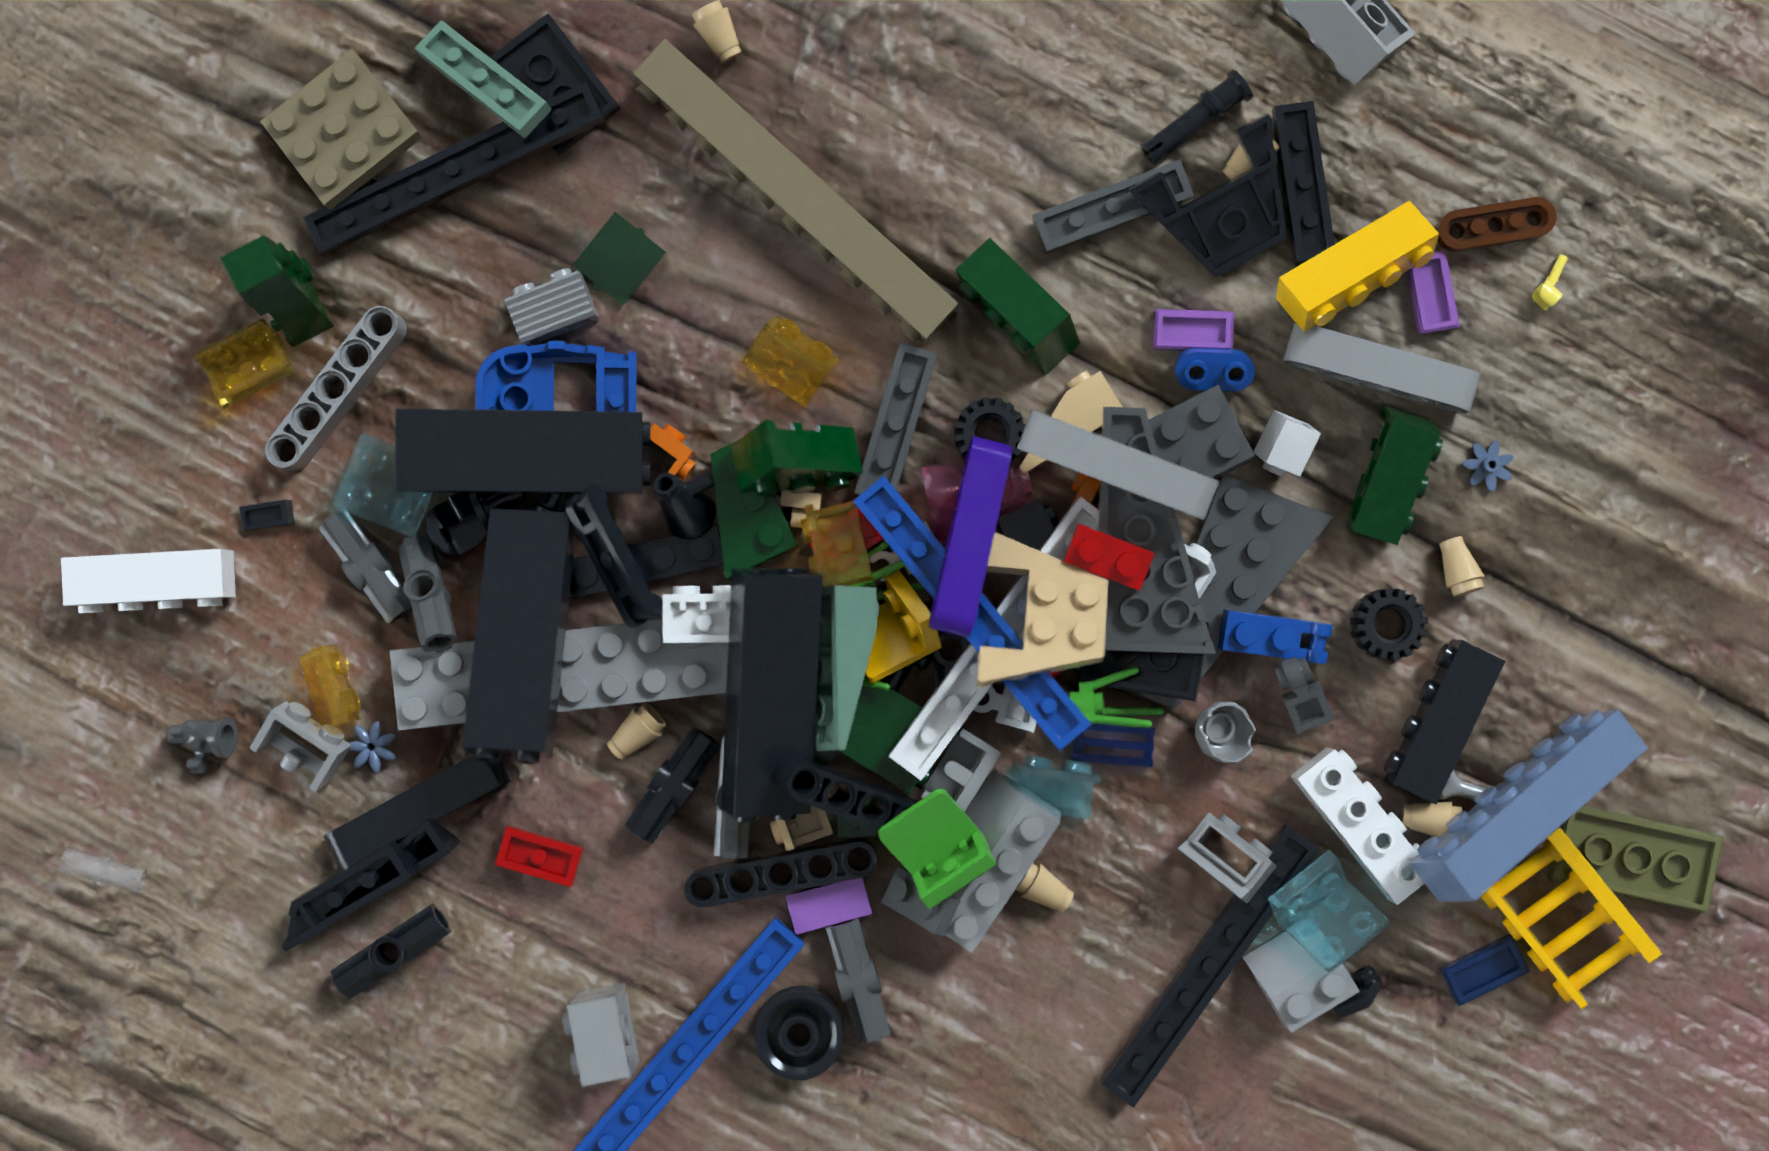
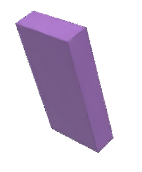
[1406,250,1460,335]
[1152,309,1234,351]
[785,877,872,935]

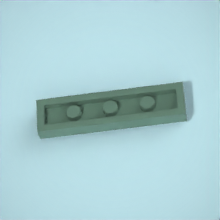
[415,20,552,139]

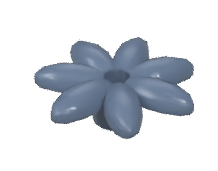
[1462,441,1513,492]
[349,721,396,773]

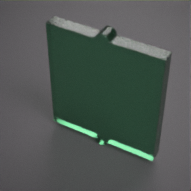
[573,212,666,306]

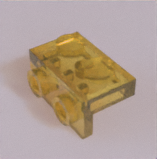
[741,316,840,408]
[194,319,295,409]
[801,501,873,587]
[299,644,361,727]

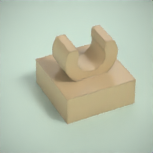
[780,490,823,528]

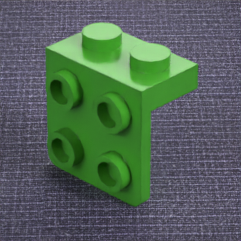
[878,789,996,909]

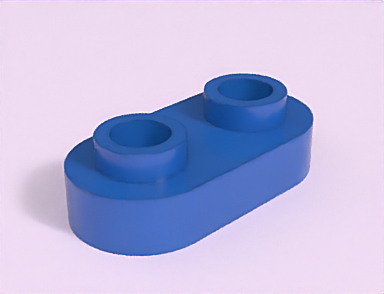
[1174,348,1255,392]

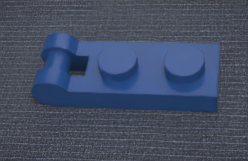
[1217,609,1333,664]

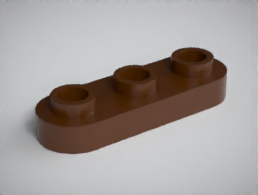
[1436,197,1556,252]

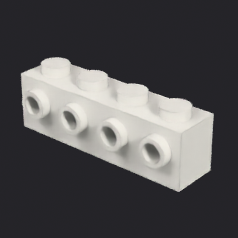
[61,549,236,613]
[1290,747,1425,905]

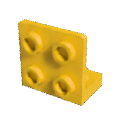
[865,570,942,683]

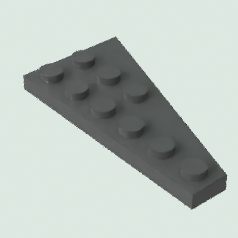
[1096,407,1216,654]
[1137,475,1334,709]

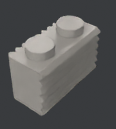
[504,268,599,346]

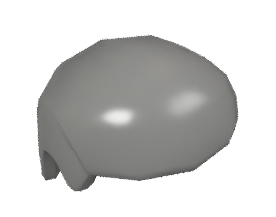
[1195,701,1256,763]

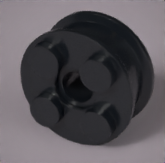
[754,985,844,1080]

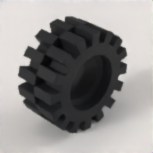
[954,397,1026,463]
[1350,588,1429,660]

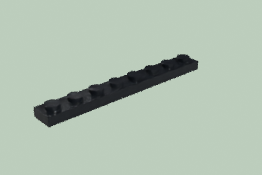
[303,82,605,256]
[1100,824,1319,1108]

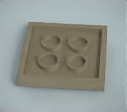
[260,49,423,211]

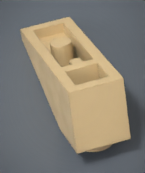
[1017,371,1122,477]

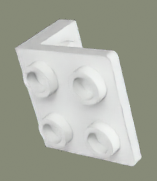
[662,585,731,643]

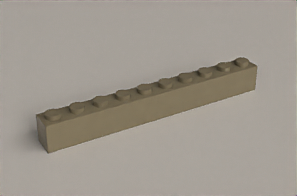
[633,39,958,344]

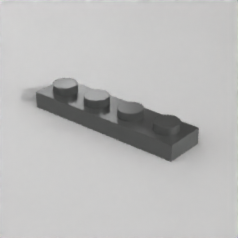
[1032,159,1194,254]
[854,342,938,495]

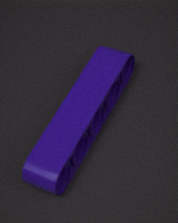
[929,436,1013,638]

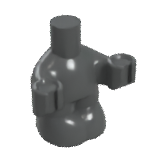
[167,718,238,773]

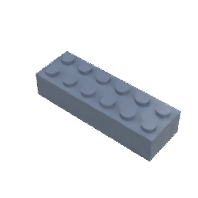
[1409,709,1648,902]

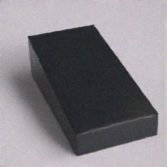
[239,500,295,531]

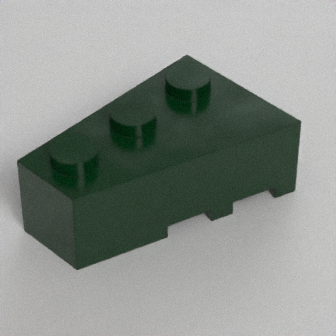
[220,235,334,348]
[955,238,1080,375]
[1347,403,1443,545]
[731,420,863,496]
[710,442,799,580]

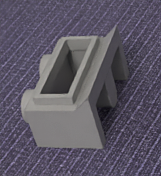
[249,701,351,792]
[920,727,1001,812]
[1178,813,1277,903]

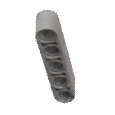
[265,306,407,471]
[1283,323,1480,414]
[1017,410,1219,520]

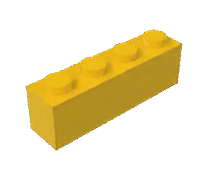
[1276,200,1439,332]

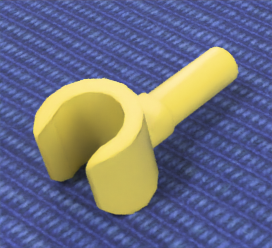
[1532,255,1568,311]

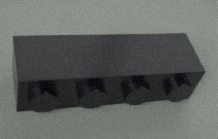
[1383,640,1506,805]

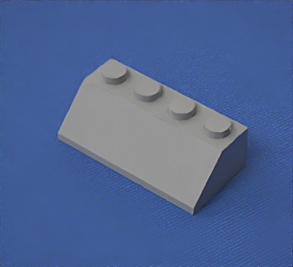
[1280,0,1416,85]
[945,768,1061,953]

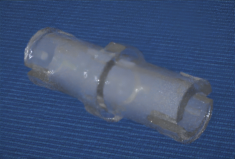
[59,848,147,894]

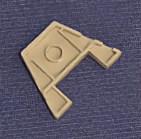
[976,532,1108,687]

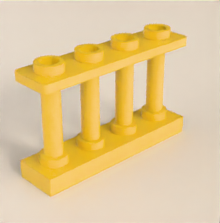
[1480,826,1662,1009]

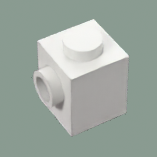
[1253,410,1321,477]

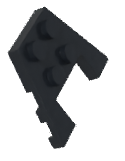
[1128,114,1287,277]

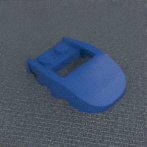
[476,341,636,412]

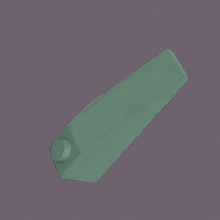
[814,586,879,751]

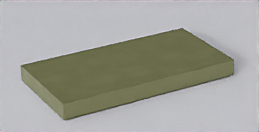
[1549,805,1724,914]

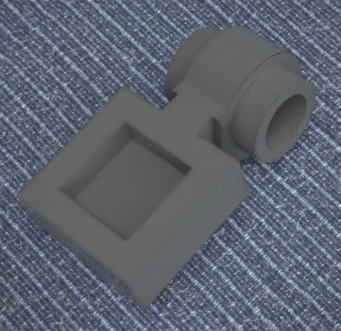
[1275,656,1335,734]

